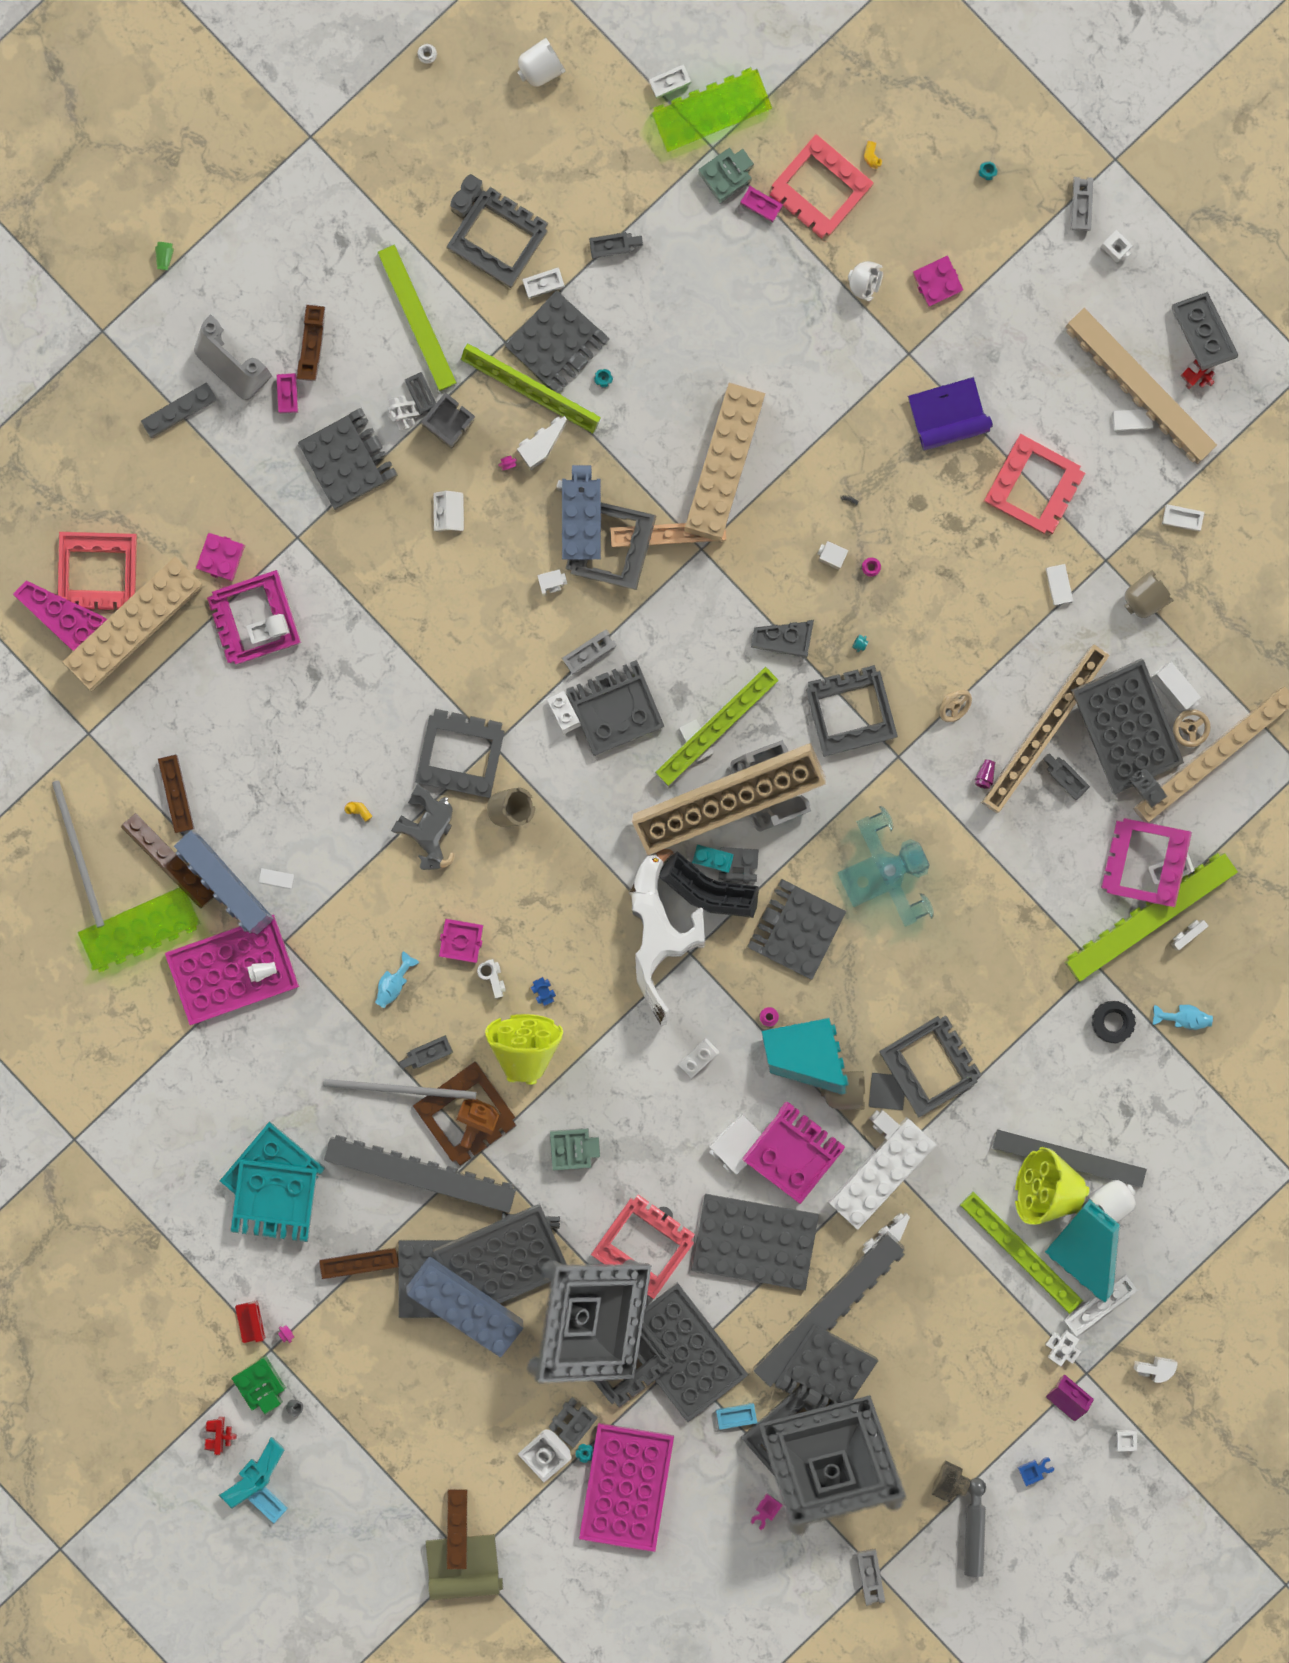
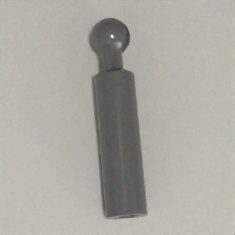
[964,1478,986,1577]

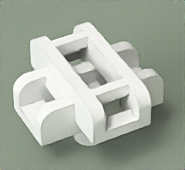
[388,396,420,430]
[1045,1330,1081,1366]

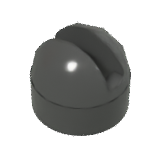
[286,1399,303,1416]

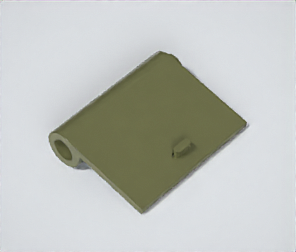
[425,1534,503,1600]

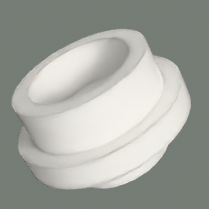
[418,44,437,64]

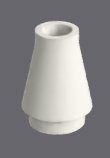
[247,962,277,983]

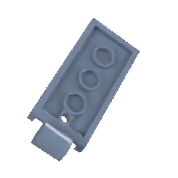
[562,465,601,559]

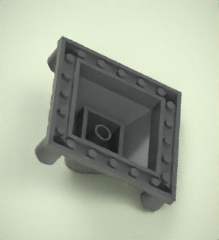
[527,1259,652,1383]
[759,1395,906,1535]

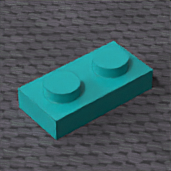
[692,844,734,873]

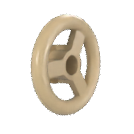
[940,690,972,722]
[1173,709,1211,747]

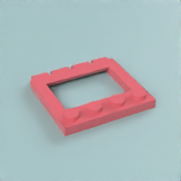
[769,134,874,239]
[984,434,1085,534]
[58,532,137,610]
[591,1194,695,1299]

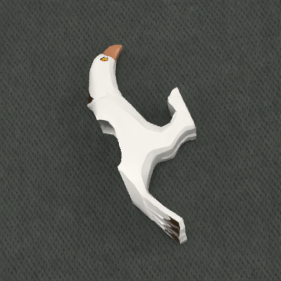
[629,849,705,1026]

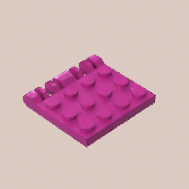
[742,1102,845,1204]

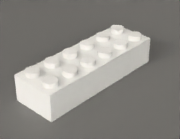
[828,1117,936,1230]

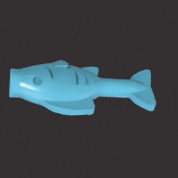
[375,952,419,1008]
[1152,1005,1213,1030]

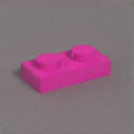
[740,186,783,223]
[276,373,298,414]

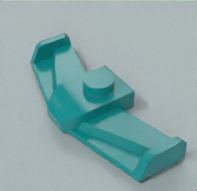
[218,1437,285,1509]

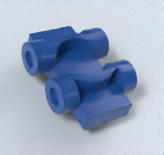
[531,977,556,1006]

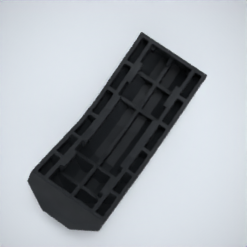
[659,851,759,918]

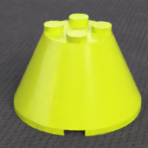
[485,1014,563,1085]
[1015,1147,1089,1225]

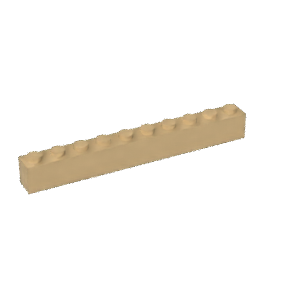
[1065,307,1217,464]
[981,644,1110,813]
[1133,686,1289,823]

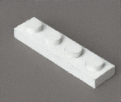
[1064,1274,1138,1337]

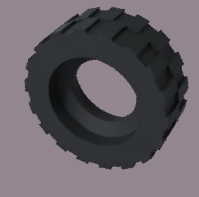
[1091,1001,1136,1043]

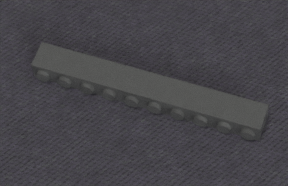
[324,1135,517,1213]
[753,1231,905,1387]

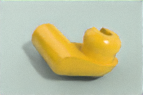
[864,141,882,169]
[344,802,373,822]

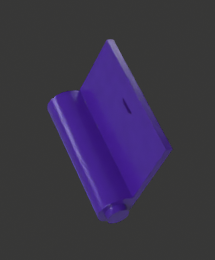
[908,377,993,451]

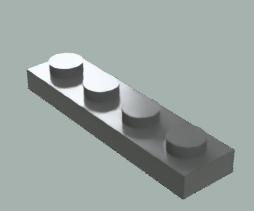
[141,382,217,438]

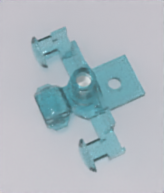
[837,806,934,927]

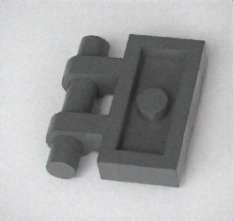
[718,847,759,883]
[549,1396,598,1448]

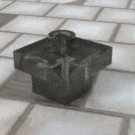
[932,1460,970,1503]

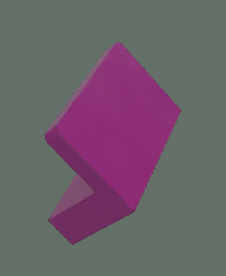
[1046,1374,1094,1421]

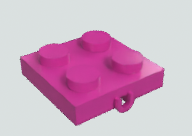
[912,255,964,307]
[196,532,245,581]
[439,919,484,963]

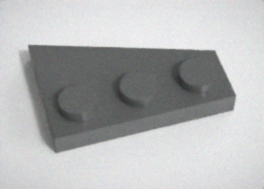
[751,620,814,658]

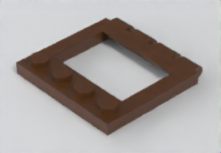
[413,1061,517,1166]

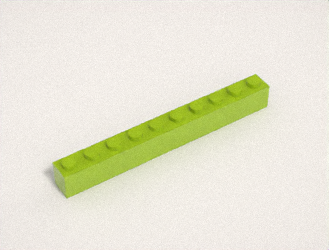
[1064,853,1238,982]

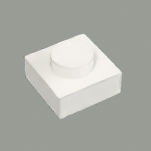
[1116,1430,1137,1451]

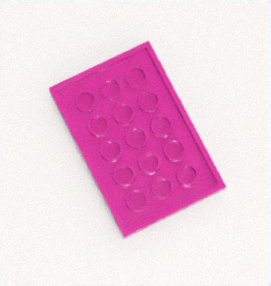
[165,915,300,1025]
[579,1423,674,1552]

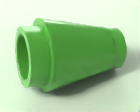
[155,242,174,270]

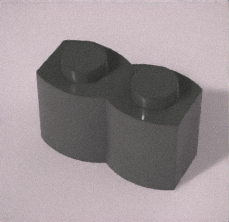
[450,174,483,218]

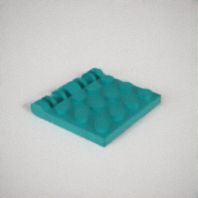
[219,1121,325,1194]
[231,1159,318,1242]

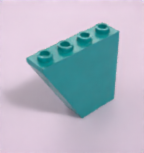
[762,1018,849,1094]
[1045,1199,1120,1303]

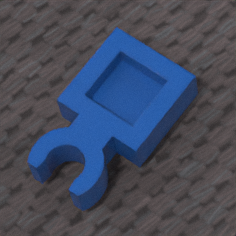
[1017,1457,1055,1486]

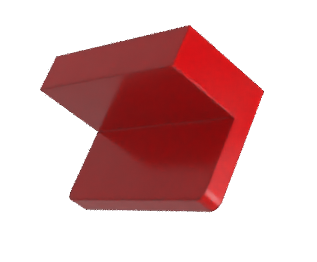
[235,1300,266,1343]

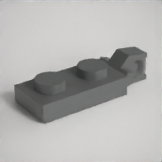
[589,232,643,258]
[1043,753,1090,800]
[399,1035,453,1069]

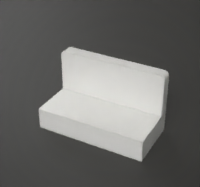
[434,491,464,532]

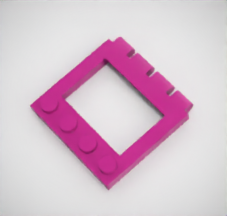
[207,570,301,665]
[1101,818,1192,907]

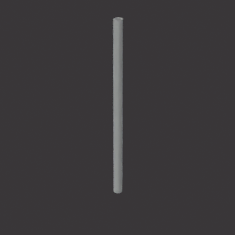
[52,780,105,928]
[324,1079,477,1100]

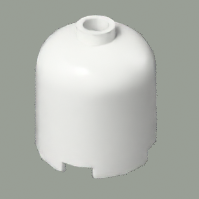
[518,38,566,87]
[1087,1180,1136,1222]

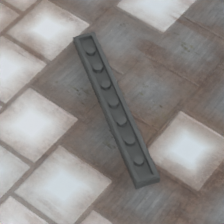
[992,1129,1147,1187]

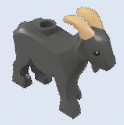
[391,784,454,870]

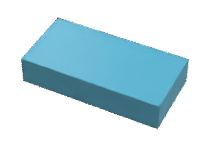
[716,1403,757,1430]
[247,1487,288,1523]

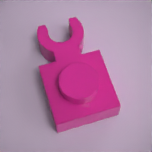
[751,1493,783,1530]

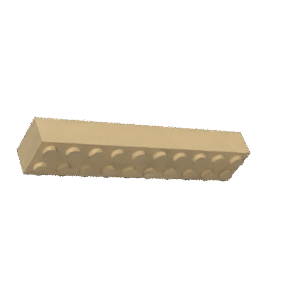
[632,743,826,855]

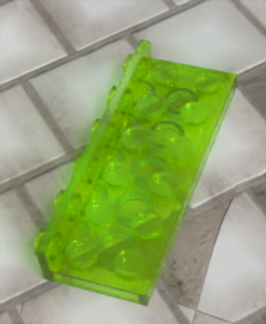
[650,67,773,153]
[77,887,201,973]

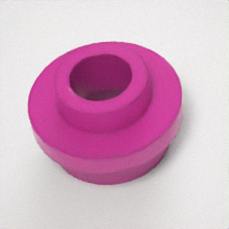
[498,455,517,471]
[862,557,881,577]
[760,1007,779,1026]
[277,1325,295,1343]

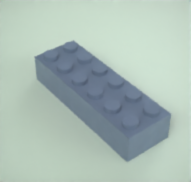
[174,831,274,934]
[406,1256,524,1358]

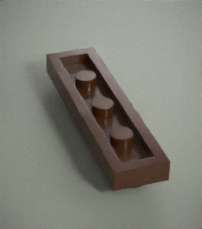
[158,754,195,833]
[319,1247,399,1279]
[447,1489,468,1569]

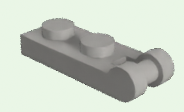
[1071,177,1093,231]
[562,629,617,675]
[857,1548,885,1606]

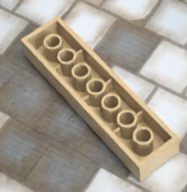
[684,383,765,542]
[62,556,203,692]

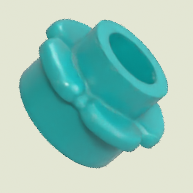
[979,162,998,180]
[594,369,613,388]
[852,634,869,653]
[575,1444,594,1463]

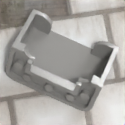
[194,314,272,399]
[730,740,811,832]

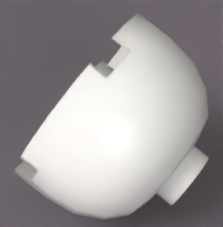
[848,261,883,301]

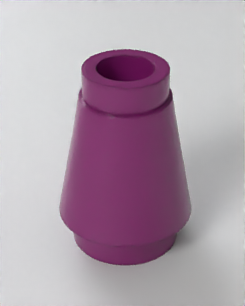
[975,759,996,789]

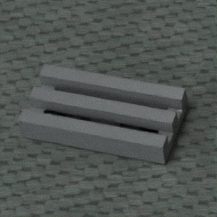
[405,372,436,415]

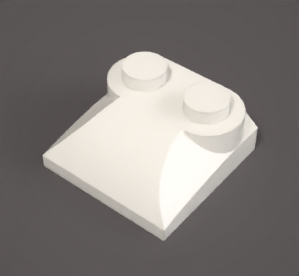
[518,1429,572,1482]

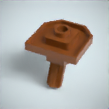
[456,1099,499,1149]

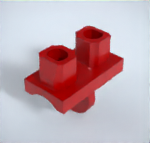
[1181,359,1215,390]
[205,1416,237,1455]

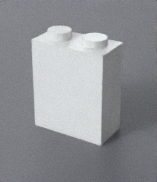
[1151,662,1201,713]
[709,1114,762,1175]

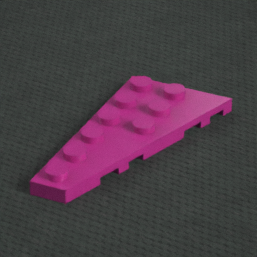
[13,581,107,651]

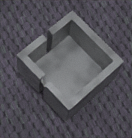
[421,392,475,449]

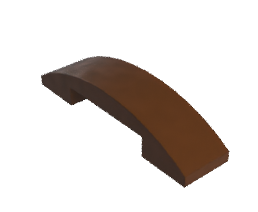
[296,304,325,381]

